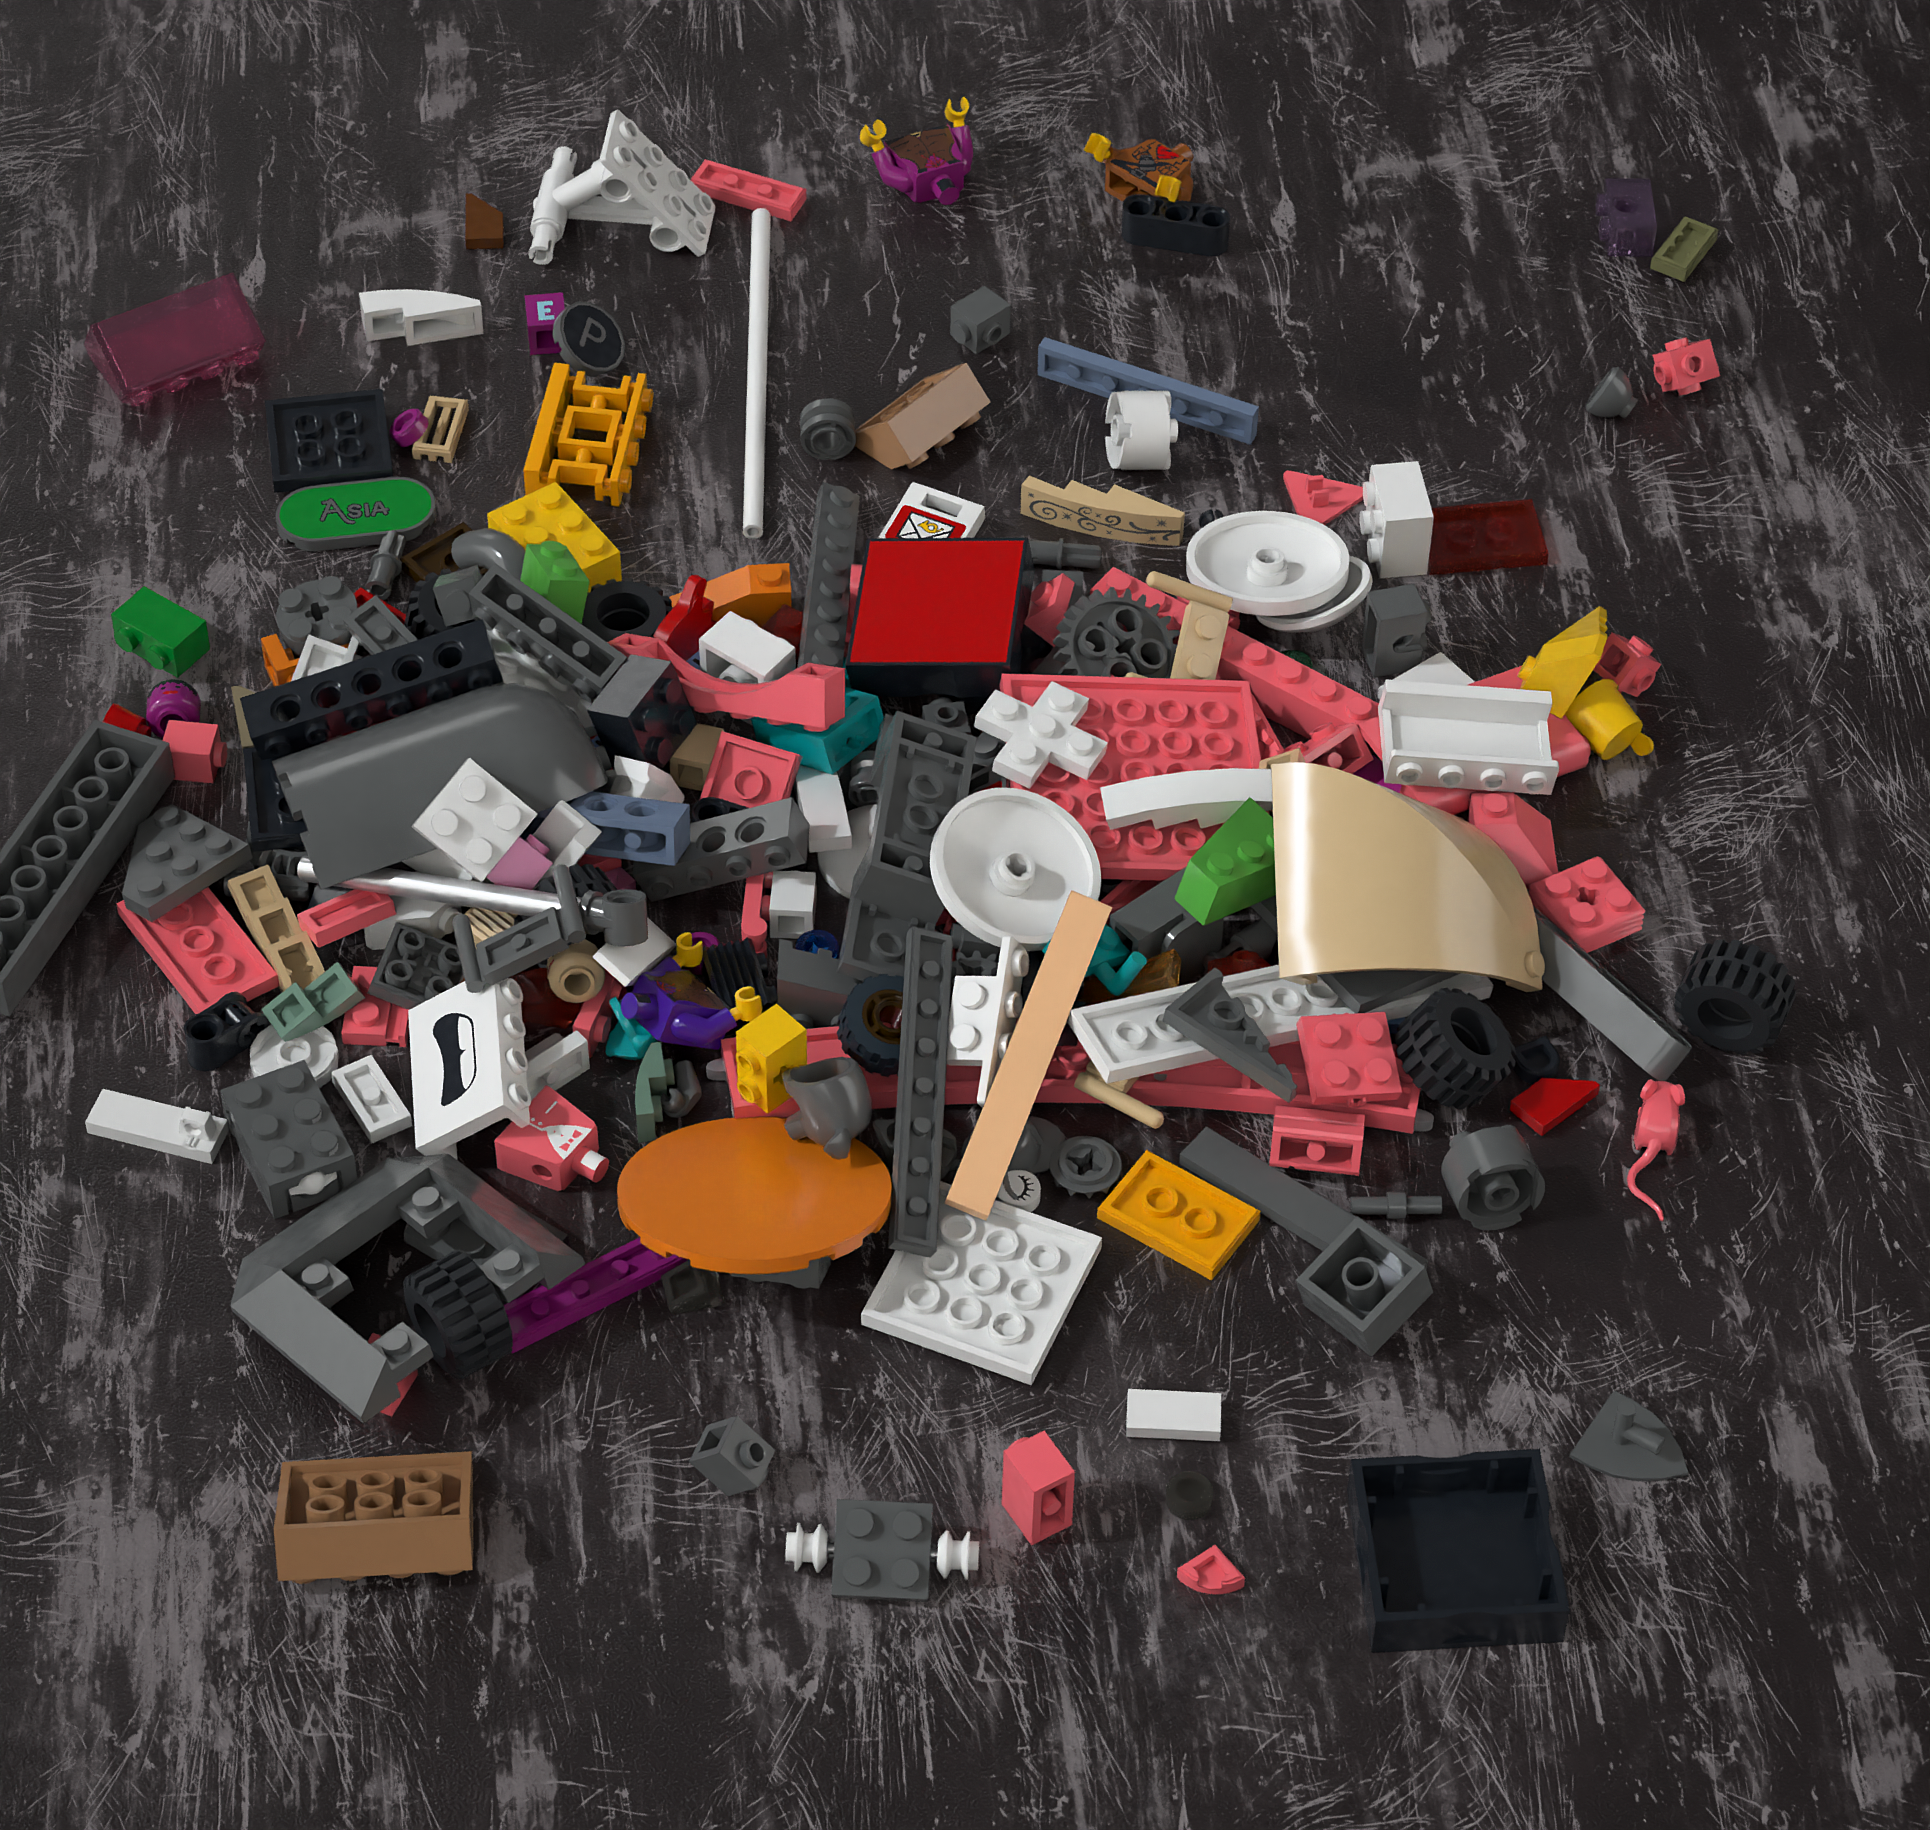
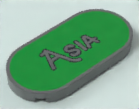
[275,477,436,551]

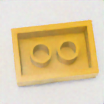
[487,482,622,592]

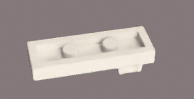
[85,1089,229,1164]

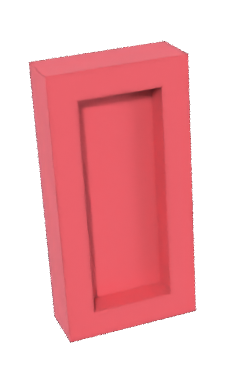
[297,889,396,948]

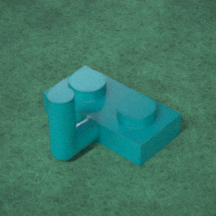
[1042,924,1147,996]

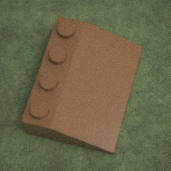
[274,1451,473,1584]

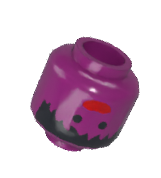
[146,679,201,739]

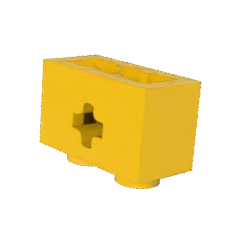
[736,1004,807,1114]

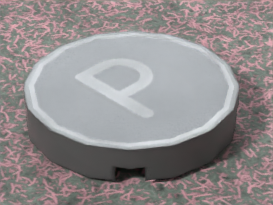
[553,302,625,377]

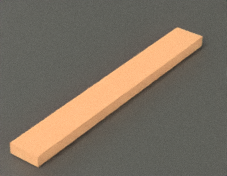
[944,890,1112,1221]

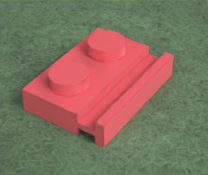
[341,966,409,1047]

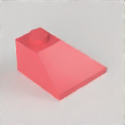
[1467,793,1558,890]

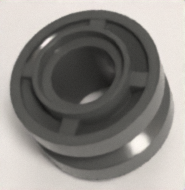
[800,398,856,460]

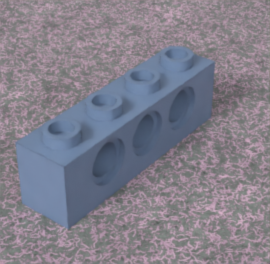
[520,792,690,866]

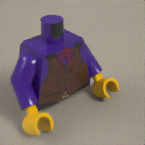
[621,932,763,1050]

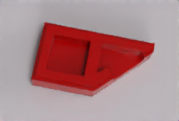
[1510,1078,1600,1137]

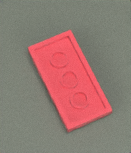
[116,887,280,1014]

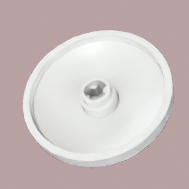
[1186,511,1349,616]
[930,787,1101,951]

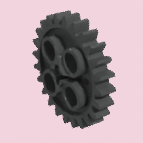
[1053,587,1180,679]

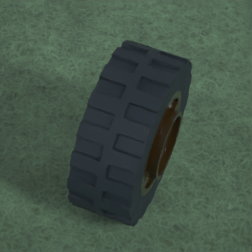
[837,974,904,1077]

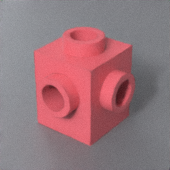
[1653,337,1720,396]
[1593,632,1662,697]

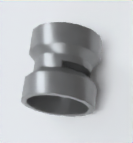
[849,751,880,807]

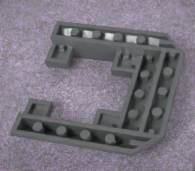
[230,1154,585,1424]

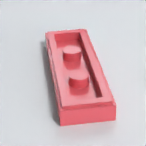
[691,159,806,221]

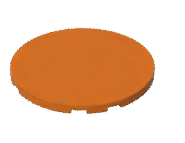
[617,1117,892,1274]

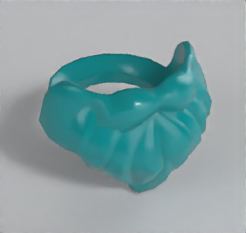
[606,996,658,1060]

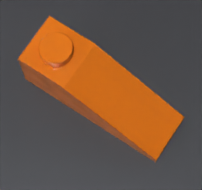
[669,563,792,628]

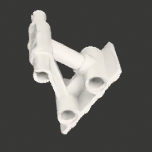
[528,110,715,265]

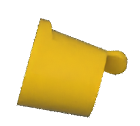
[1564,679,1654,760]

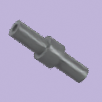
[1350,1192,1442,1219]

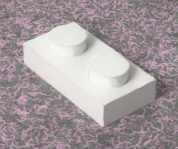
[331,1055,412,1143]

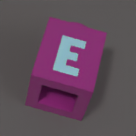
[525,292,565,355]

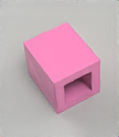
[486,834,553,890]

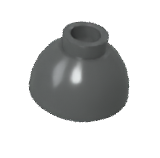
[1585,367,1638,419]

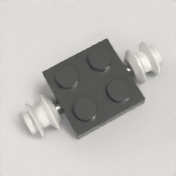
[786,1499,979,1602]

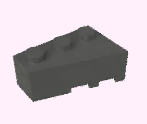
[777,939,884,1029]

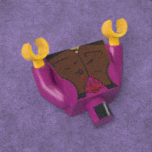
[860,97,974,205]

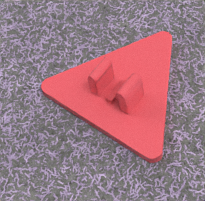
[1283,470,1363,525]

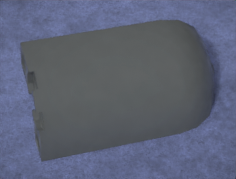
[272,683,612,890]

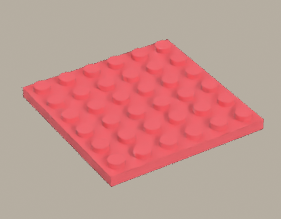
[1000,674,1269,881]

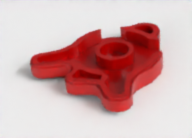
[653,574,717,661]

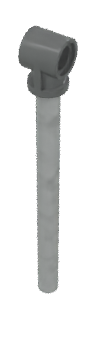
[297,856,648,946]

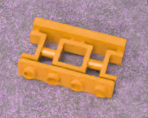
[523,363,653,507]

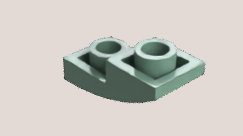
[635,1042,675,1143]

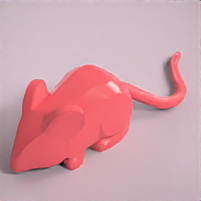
[1627,1079,1685,1221]

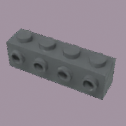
[469,563,628,702]

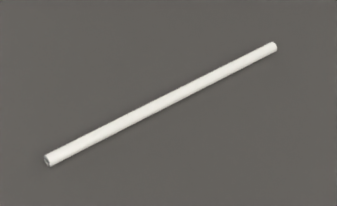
[743,208,771,539]

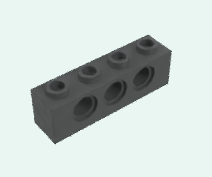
[632,797,810,902]

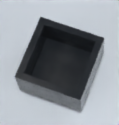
[587,654,697,770]

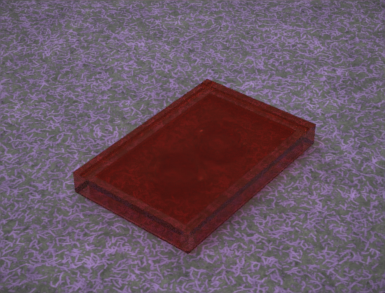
[1428,499,1549,575]

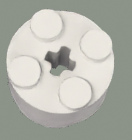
[1105,391,1178,470]

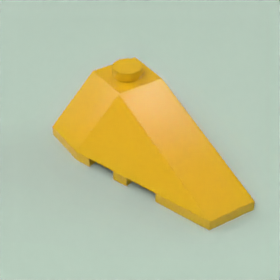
[1517,606,1607,719]

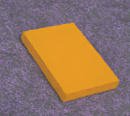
[1097,1150,1261,1281]

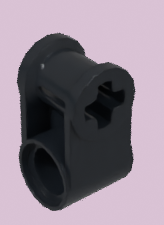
[184,992,270,1071]

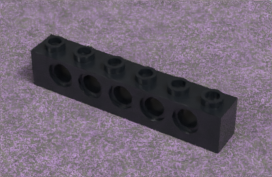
[240,619,504,761]

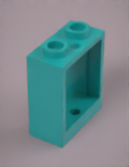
[751,687,884,775]

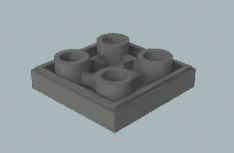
[367,922,464,1010]

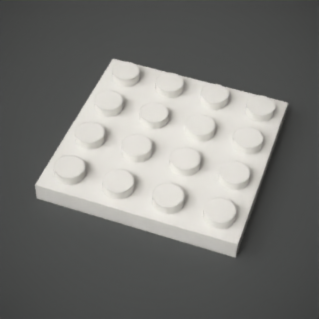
[861,1181,1102,1385]

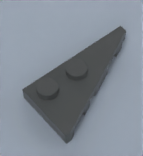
[1162,968,1298,1103]

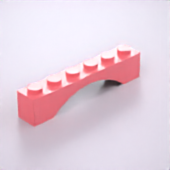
[607,633,845,732]

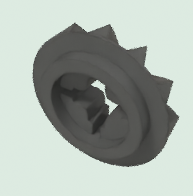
[1049,1136,1121,1199]

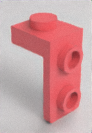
[1024,573,1075,647]

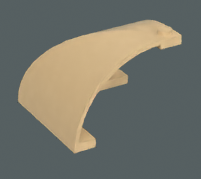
[1271,762,1545,992]

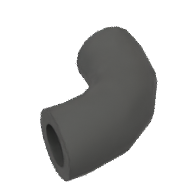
[451,528,526,580]

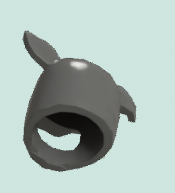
[782,1057,872,1160]

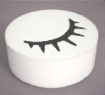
[996,1170,1041,1212]

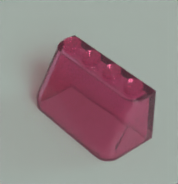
[84,272,266,407]

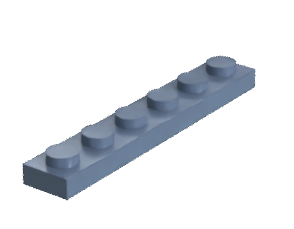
[1037,337,1259,445]

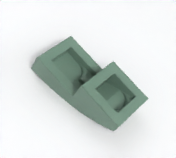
[261,962,365,1042]

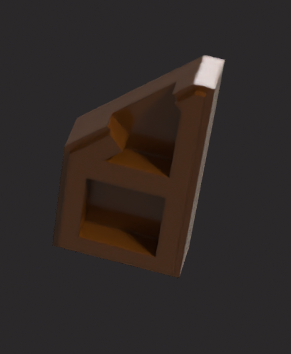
[465,193,504,249]

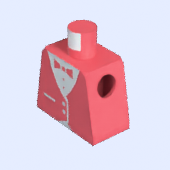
[494,1085,609,1191]

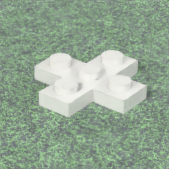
[974,681,1108,789]

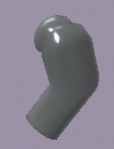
[660,1060,702,1118]

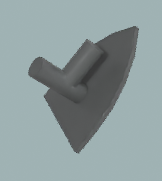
[1569,1390,1688,1481]

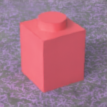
[162,720,227,784]

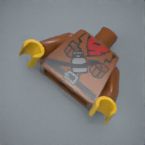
[1084,133,1194,203]

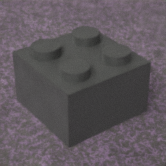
[1295,1216,1433,1357]

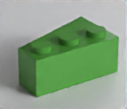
[1174,797,1276,926]

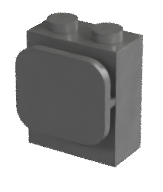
[1109,866,1224,996]

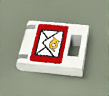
[878,482,985,538]

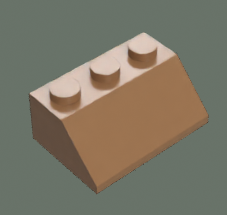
[855,363,990,469]

